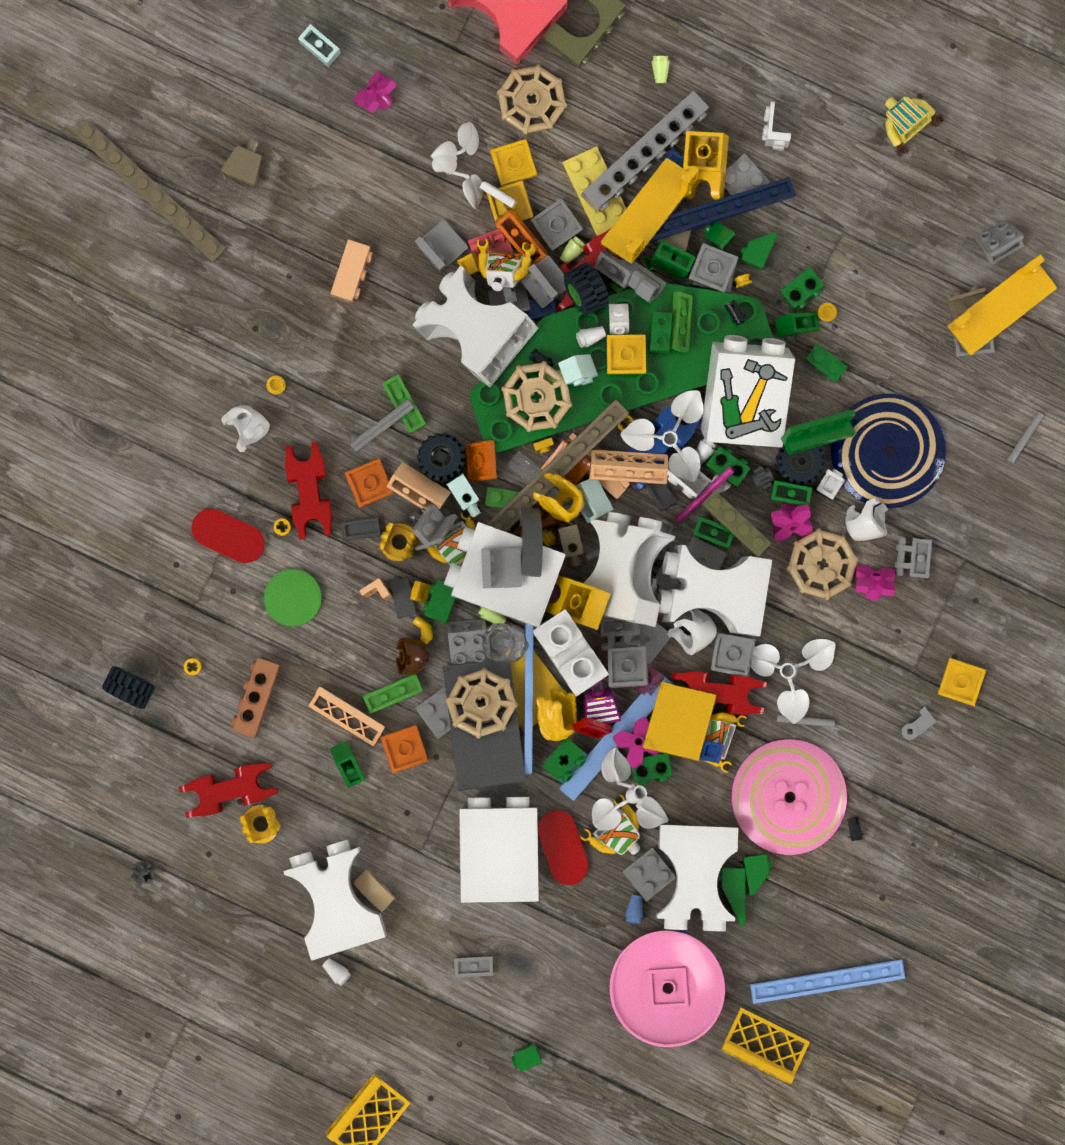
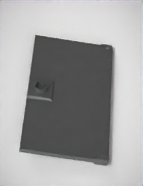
[442,658,526,791]

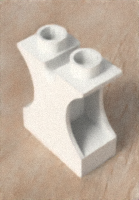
[412,266,538,387]
[583,512,675,627]
[657,545,772,636]
[533,609,609,697]
[656,825,738,931]
[283,839,387,961]

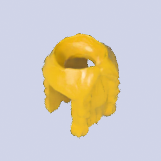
[533,473,584,523]
[379,522,418,561]
[536,688,577,741]
[240,805,280,844]

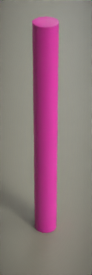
[675,466,735,524]

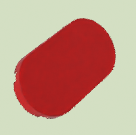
[191,509,265,563]
[538,810,588,885]

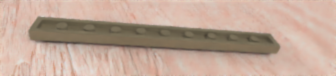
[74,119,226,263]
[486,399,629,532]

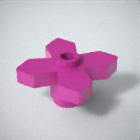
[352,72,397,113]
[771,504,813,542]
[856,564,895,601]
[613,717,661,769]

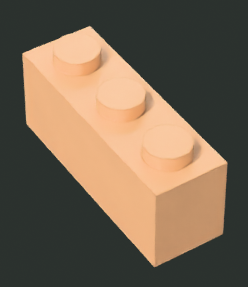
[330,239,373,303]
[387,462,451,511]

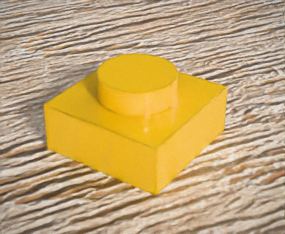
[457,252,480,276]
[533,438,554,454]
[410,581,431,603]

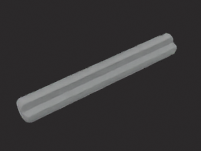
[350,400,415,451]

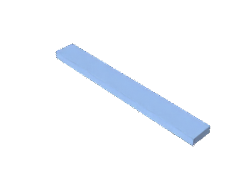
[523,623,534,775]
[559,672,674,801]
[750,959,906,1004]

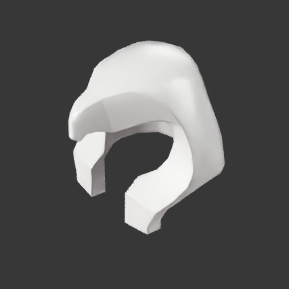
[221,405,270,452]
[845,497,888,541]
[667,608,717,655]

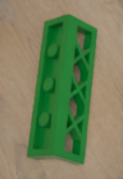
[781,409,855,455]

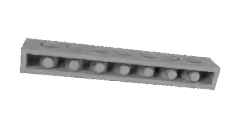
[581,90,709,212]

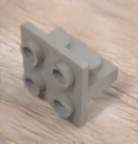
[975,220,1024,265]
[520,256,566,308]
[488,284,530,312]
[412,504,457,551]

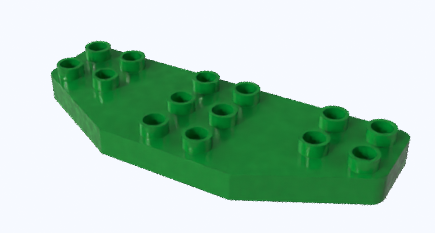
[470,283,773,455]

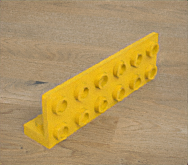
[601,158,699,264]
[947,254,1057,355]

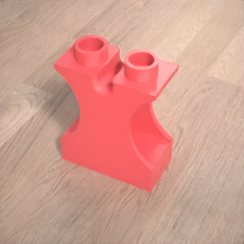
[448,0,568,65]

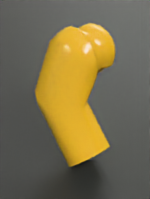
[412,616,433,644]

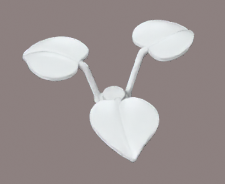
[431,122,484,209]
[621,390,703,482]
[751,639,836,724]
[592,747,669,831]

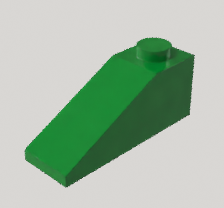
[717,867,745,927]

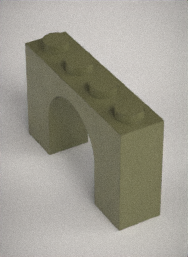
[542,0,626,68]
[700,490,771,557]

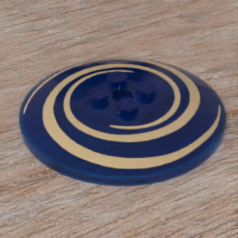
[831,394,946,509]

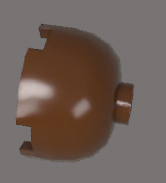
[396,638,429,676]

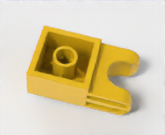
[683,131,729,200]
[545,575,611,630]

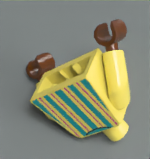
[885,97,944,157]

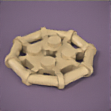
[497,64,568,135]
[501,361,573,432]
[787,528,859,600]
[445,668,518,739]

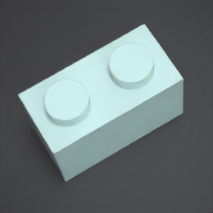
[298,24,341,68]
[558,354,598,386]
[576,479,614,524]

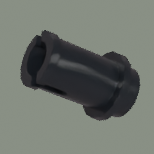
[724,300,746,326]
[529,349,554,367]
[847,817,864,841]

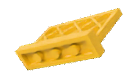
[720,1008,810,1084]
[325,1073,411,1145]

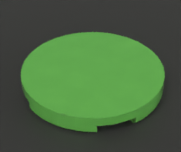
[264,569,322,627]

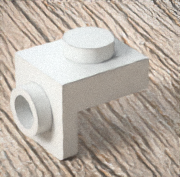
[609,304,629,335]
[816,469,845,500]

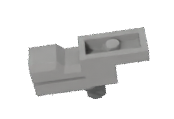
[594,250,666,303]

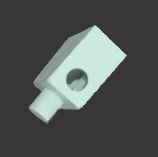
[446,474,482,518]

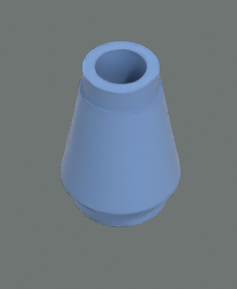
[624,895,643,924]

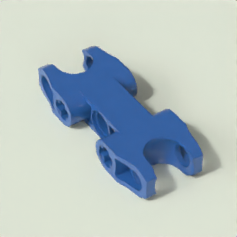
[622,406,702,491]

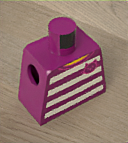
[583,680,621,724]

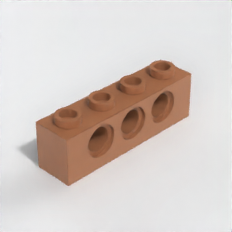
[231,658,281,738]

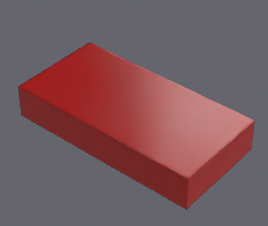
[572,717,612,739]

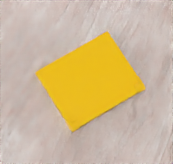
[509,646,563,732]
[643,682,716,761]

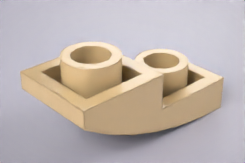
[353,870,395,912]

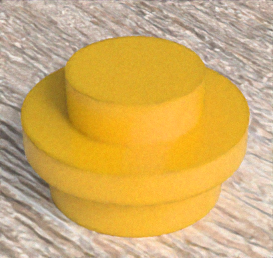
[818,303,837,322]
[266,375,286,395]
[542,528,557,547]

